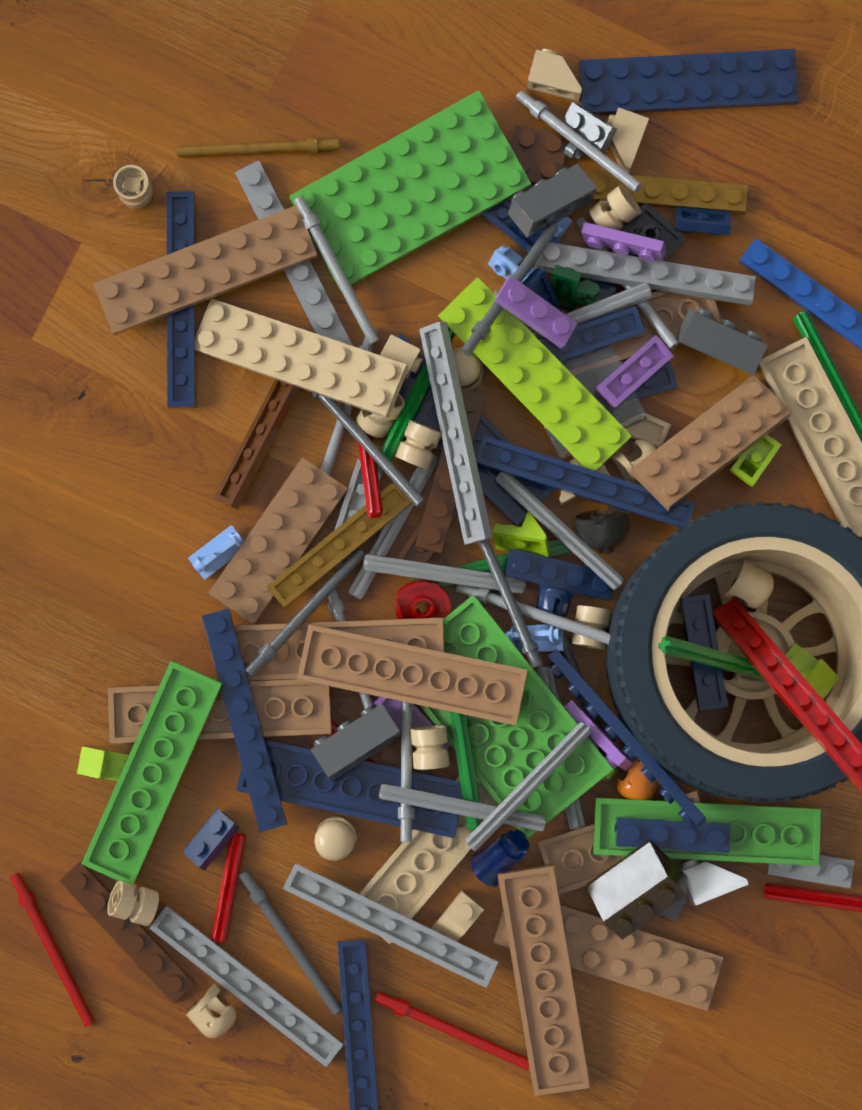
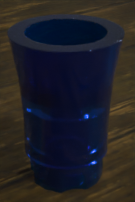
[471,829,530,887]

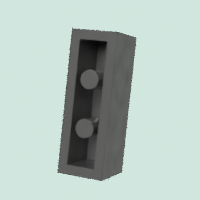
[508,164,597,238]
[676,308,768,375]
[311,704,401,782]

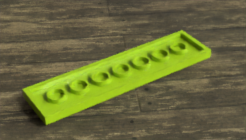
[438,277,632,471]

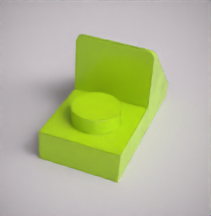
[730,435,782,487]
[492,512,550,557]
[785,643,839,699]
[77,746,129,781]

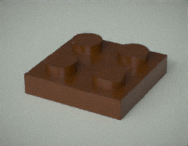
[511,125,568,185]

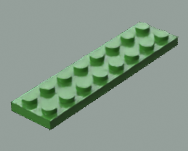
[81,660,223,884]
[593,798,821,866]

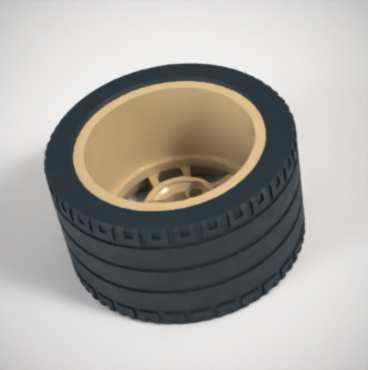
[605,502,862,802]

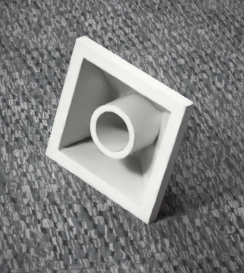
[681,859,749,905]

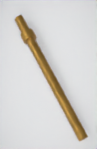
[177,137,340,157]

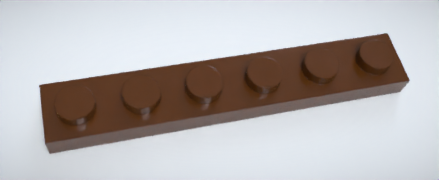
[214,379,301,510]
[415,388,487,554]
[60,861,195,1004]

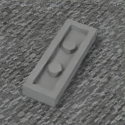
[766,855,855,889]

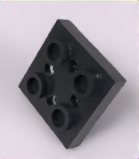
[620,203,686,262]

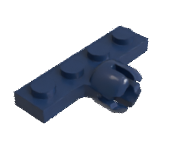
[504,549,613,617]

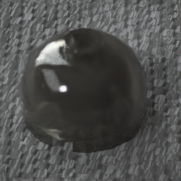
[574,507,630,554]

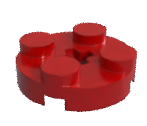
[394,579,451,619]

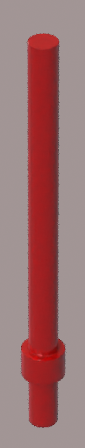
[9,872,95,1027]
[374,991,530,1071]

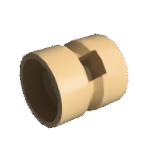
[113,165,153,209]
[589,185,641,230]
[356,394,405,438]
[395,420,441,469]
[571,605,612,650]
[410,725,450,770]
[108,881,159,926]

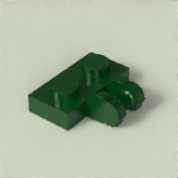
[551,265,600,312]

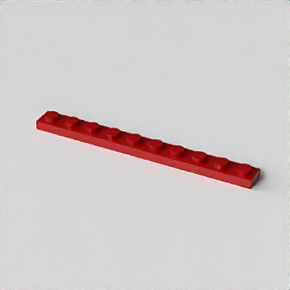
[712,598,862,794]

